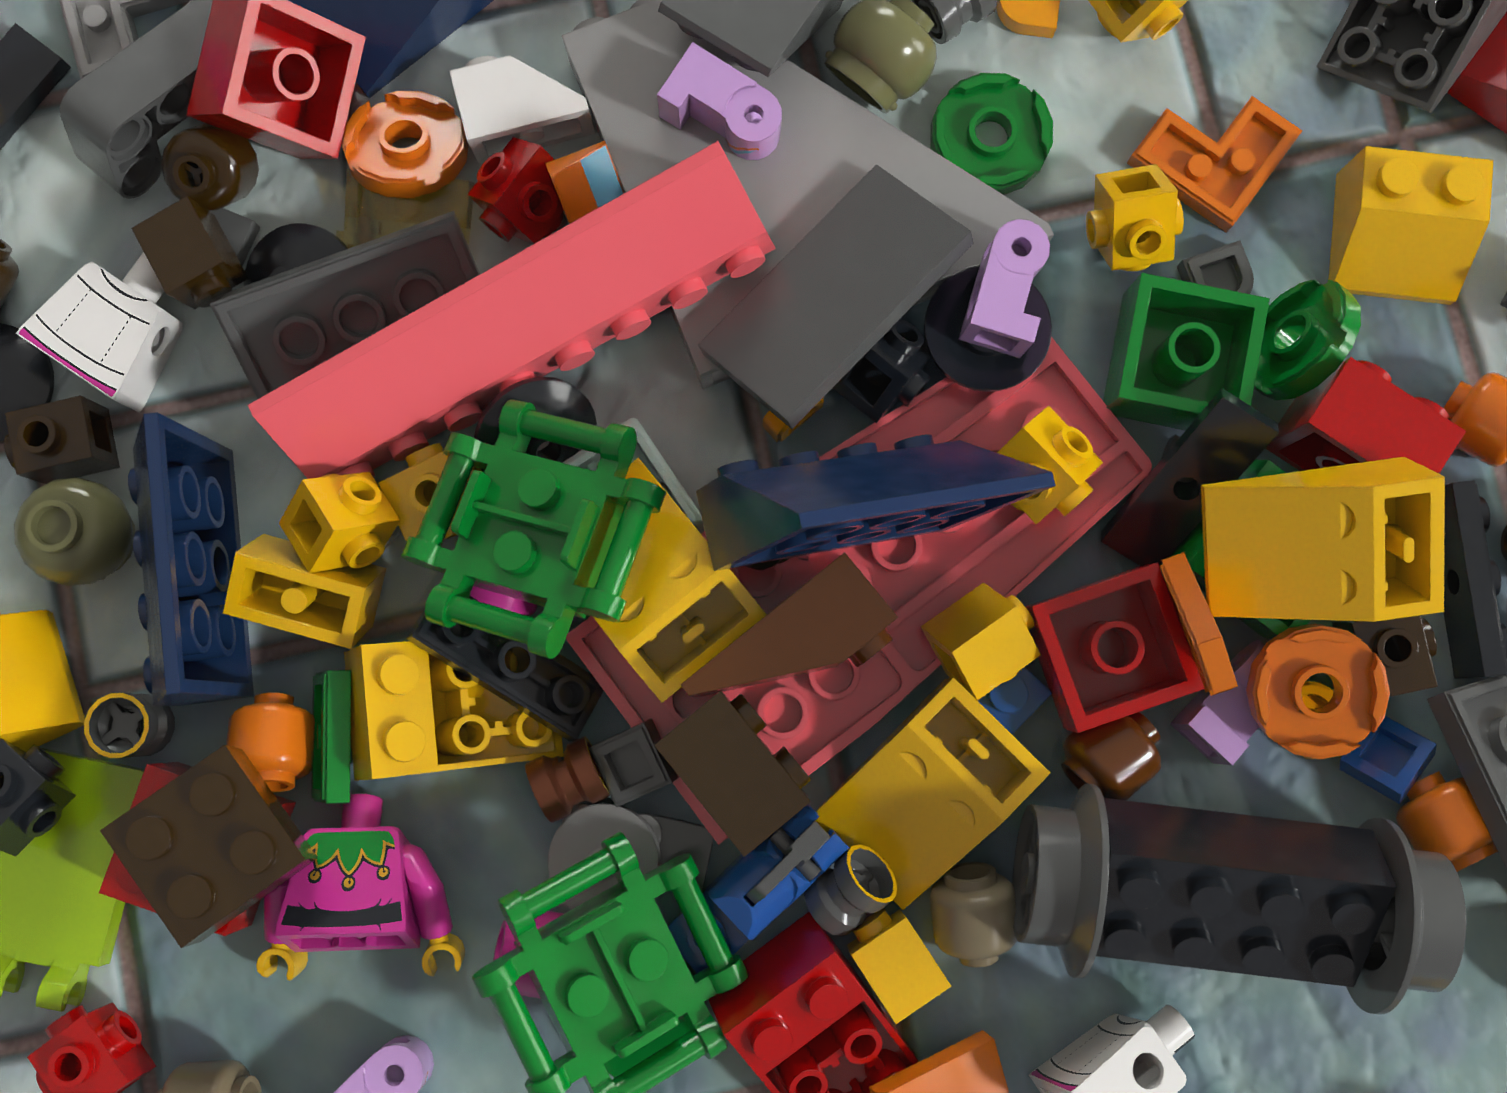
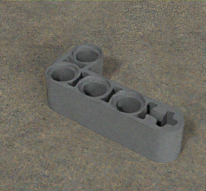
[59,0,213,199]

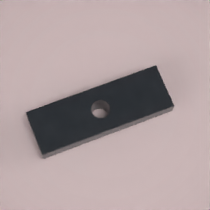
[1101,388,1279,567]
[1443,480,1507,679]
[406,596,604,741]

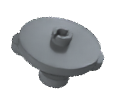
[548,803,663,910]

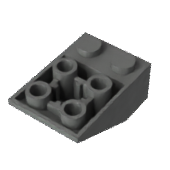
[658,0,843,77]
[1316,0,1507,113]

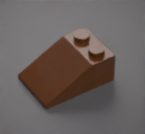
[680,552,898,698]

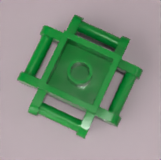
[401,399,666,659]
[472,832,749,1093]

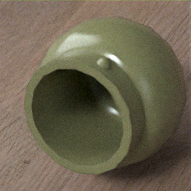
[824,0,937,114]
[14,478,135,586]

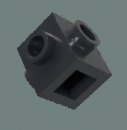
[833,319,931,423]
[0,739,76,857]

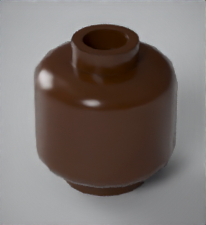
[1061,712,1161,800]

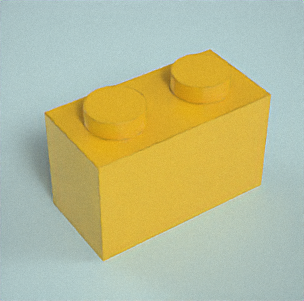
[223,533,387,649]

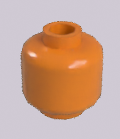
[1443,372,1507,467]
[226,693,315,792]
[1396,771,1498,872]

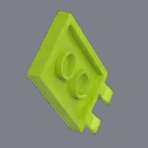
[0,748,144,1012]

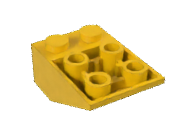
[594,457,767,703]
[1201,457,1445,622]
[344,641,564,781]
[815,677,1051,910]

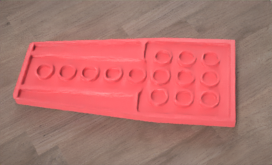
[566,336,1152,845]

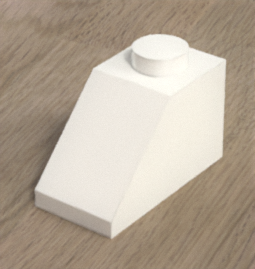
[449,55,596,164]

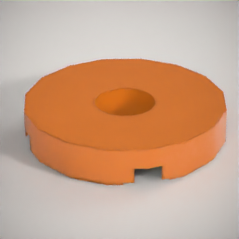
[341,91,469,198]
[1246,623,1390,759]

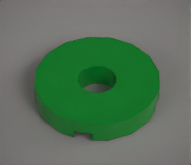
[930,73,1053,195]
[1254,279,1361,401]

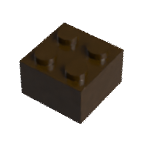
[654,691,811,857]
[100,745,318,948]

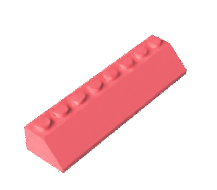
[248,141,776,479]

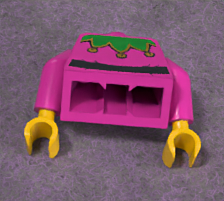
[256,794,465,981]

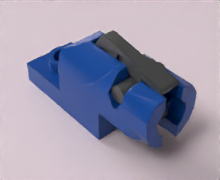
[667,804,849,973]

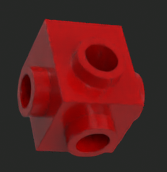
[467,137,564,244]
[27,1002,157,1093]

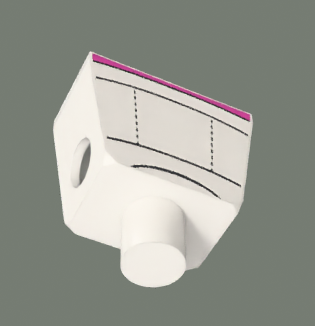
[16,252,183,413]
[1029,1004,1195,1093]

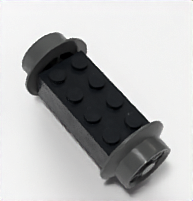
[1012,783,1466,1015]

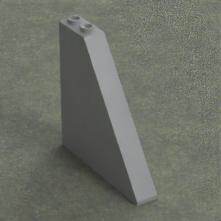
[562,0,1054,389]

